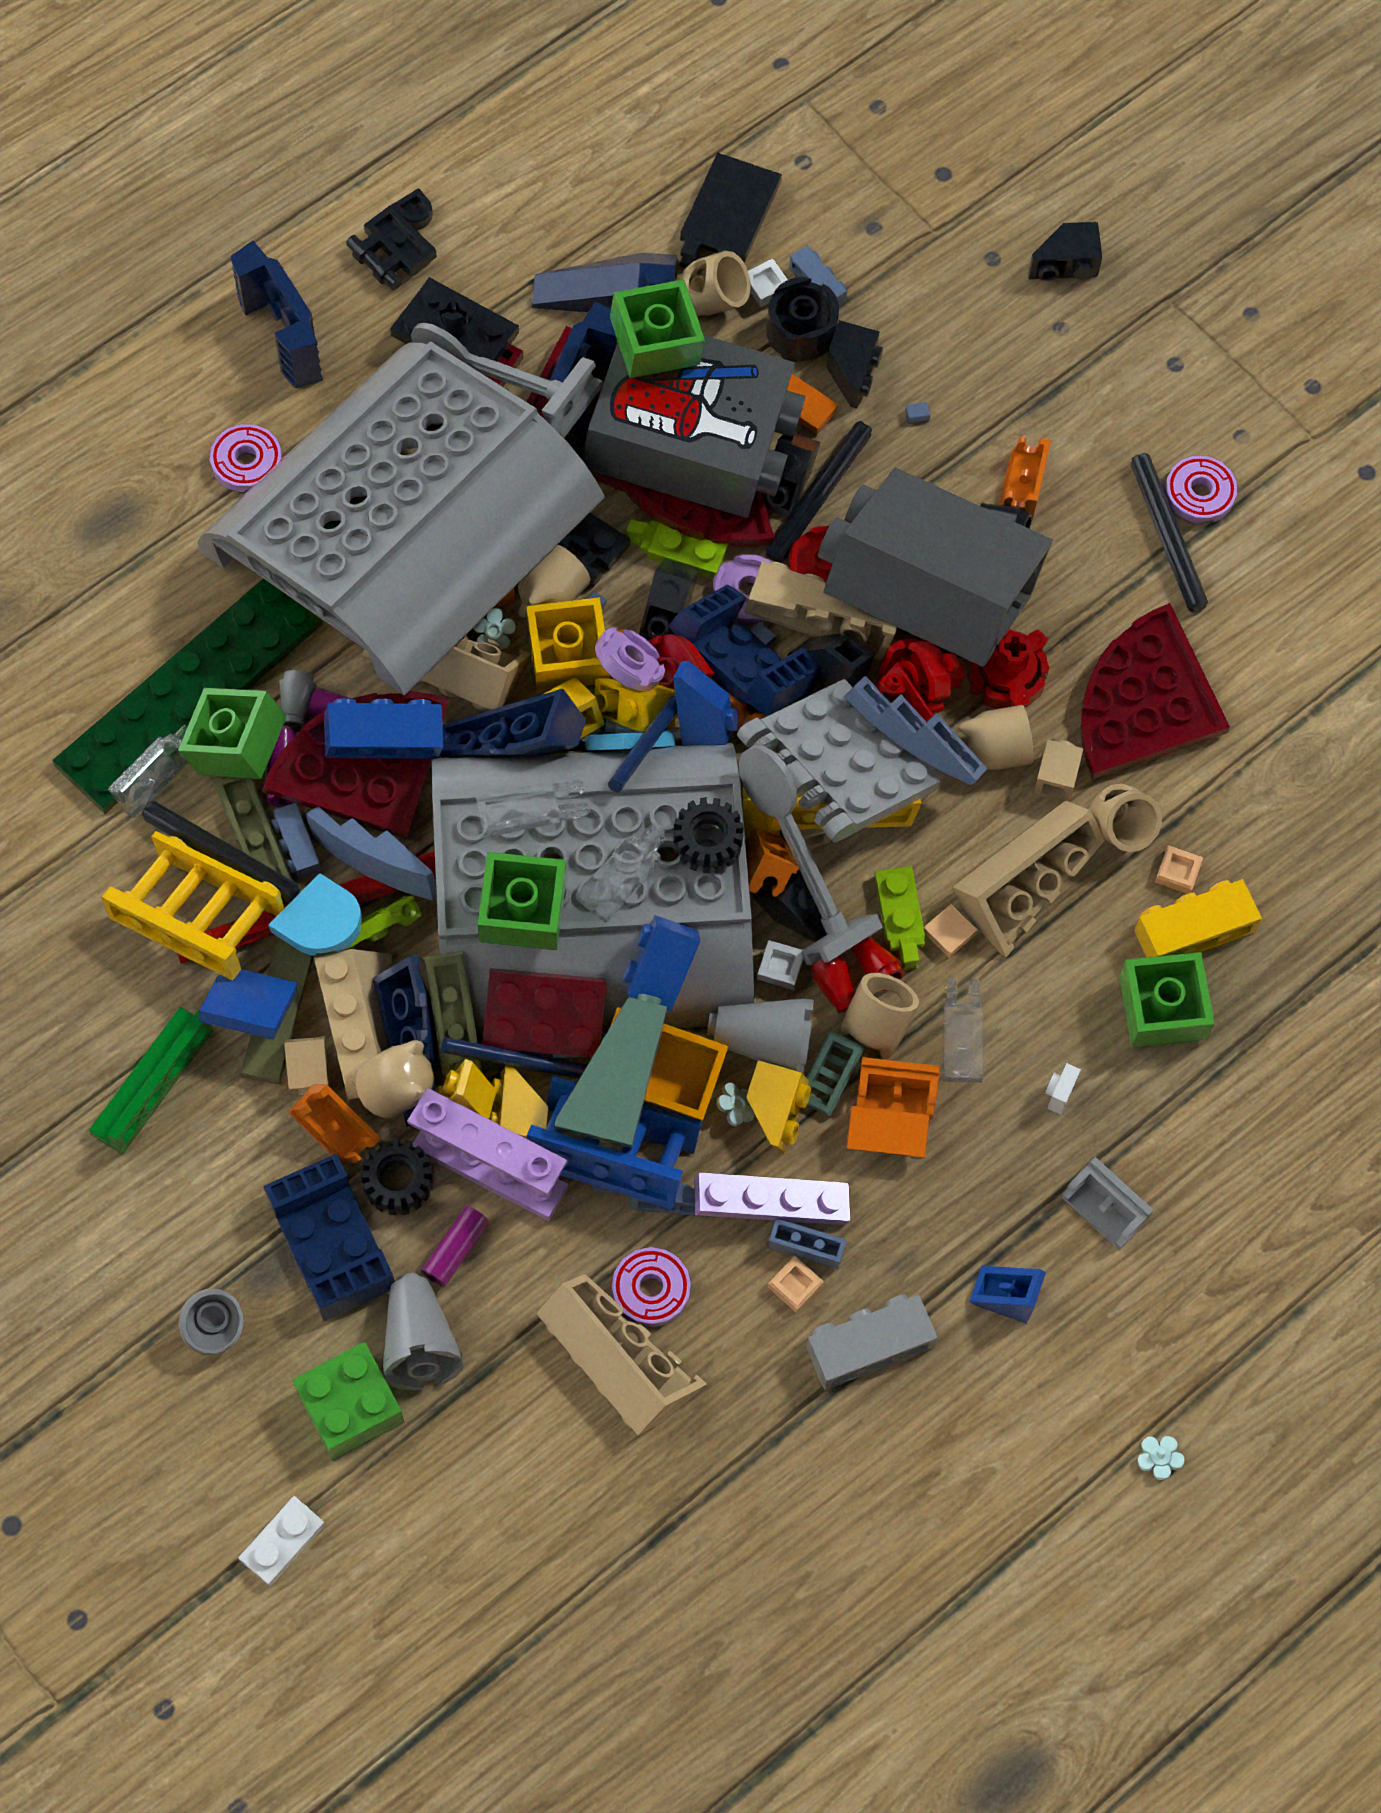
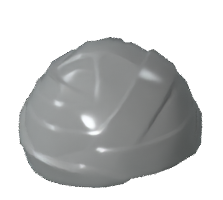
[179,1288,243,1355]

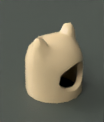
[681,251,751,316]
[517,544,590,618]
[959,705,1034,771]
[1086,784,1162,852]
[840,973,919,1060]
[355,1040,434,1118]

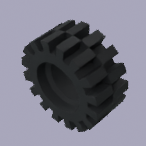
[673,797,744,874]
[361,1139,433,1216]

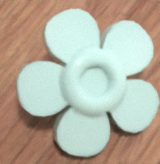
[473,608,516,650]
[716,1083,755,1126]
[1137,1436,1184,1480]

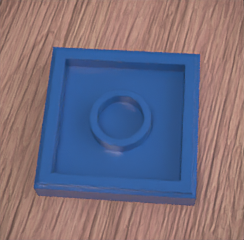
[199,969,297,1040]

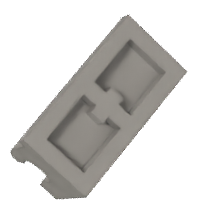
[1061,1157,1154,1250]

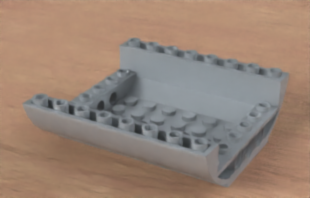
[198,341,605,695]
[432,743,754,1040]

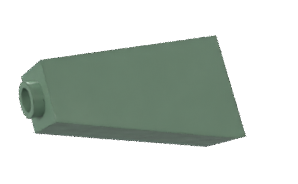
[554,994,667,1149]

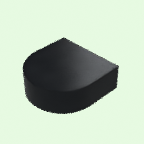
[391,188,433,230]

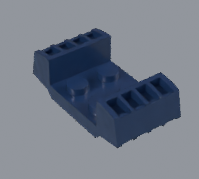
[230,241,323,388]
[550,302,618,455]
[668,584,820,716]
[263,1154,395,1321]

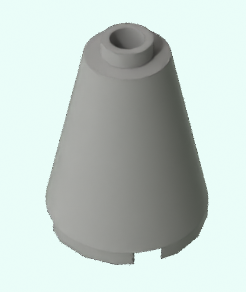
[707,998,814,1074]
[383,1273,463,1390]

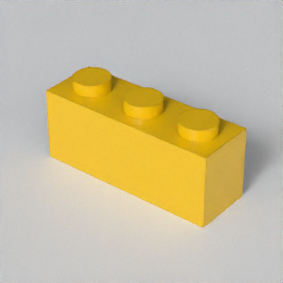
[1134,879,1262,958]

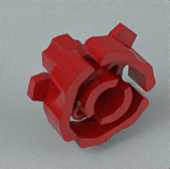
[962,629,1050,709]
[878,637,965,715]

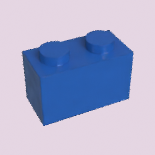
[622,914,700,1012]

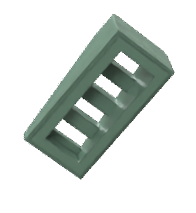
[806,1031,866,1117]

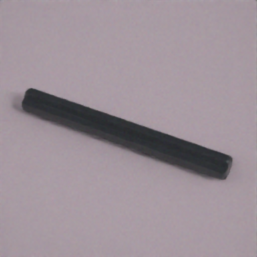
[766,421,872,563]
[1131,453,1208,613]
[142,801,300,904]

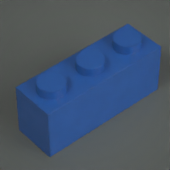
[324,698,443,759]

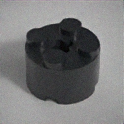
[766,277,839,362]

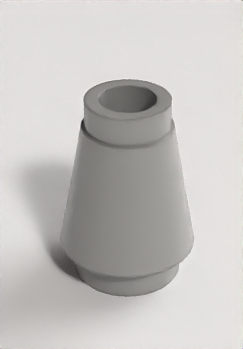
[279,670,316,728]

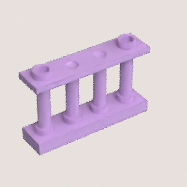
[407,1088,568,1222]

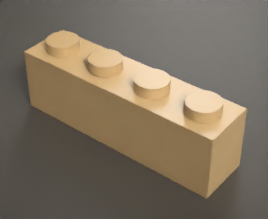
[744,561,897,661]
[362,635,531,711]
[952,801,1105,957]
[314,949,392,1114]
[536,1274,707,1435]

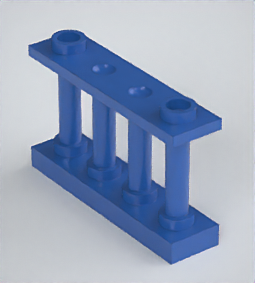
[526,1076,702,1209]

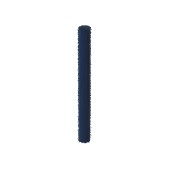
[608,696,678,793]
[441,1037,588,1079]

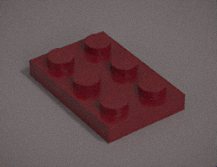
[482,968,607,1057]

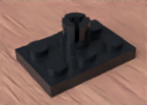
[390,277,519,377]

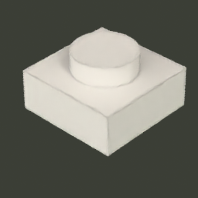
[748,259,788,307]
[757,940,804,990]
[1045,1063,1081,1115]

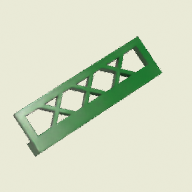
[89,1007,213,1155]

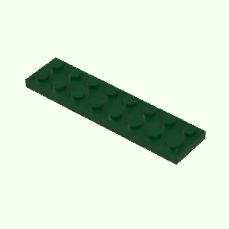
[52,579,323,814]

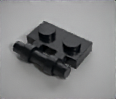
[346,205,437,290]
[558,513,630,585]

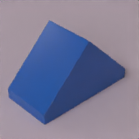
[969,1266,1046,1324]

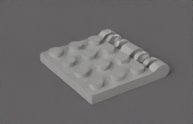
[737,679,940,843]

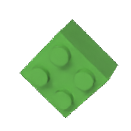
[610,279,705,378]
[178,688,287,779]
[477,852,566,950]
[1119,952,1215,1048]
[292,1341,404,1461]

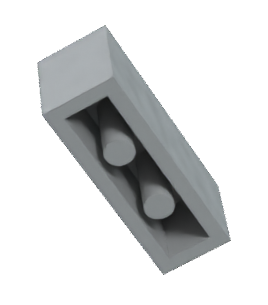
[806,1294,938,1391]

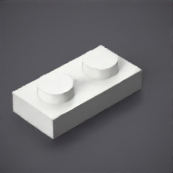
[238,1496,325,1587]

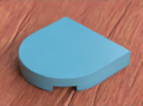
[585,731,675,750]
[269,873,362,956]

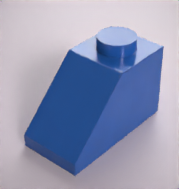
[673,661,738,745]

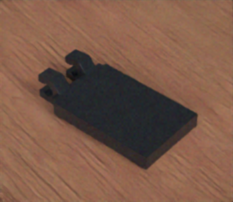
[680,152,782,268]

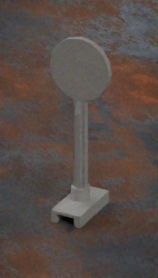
[411,323,603,438]
[738,745,883,965]

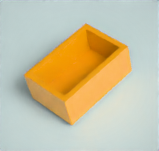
[608,1007,729,1121]

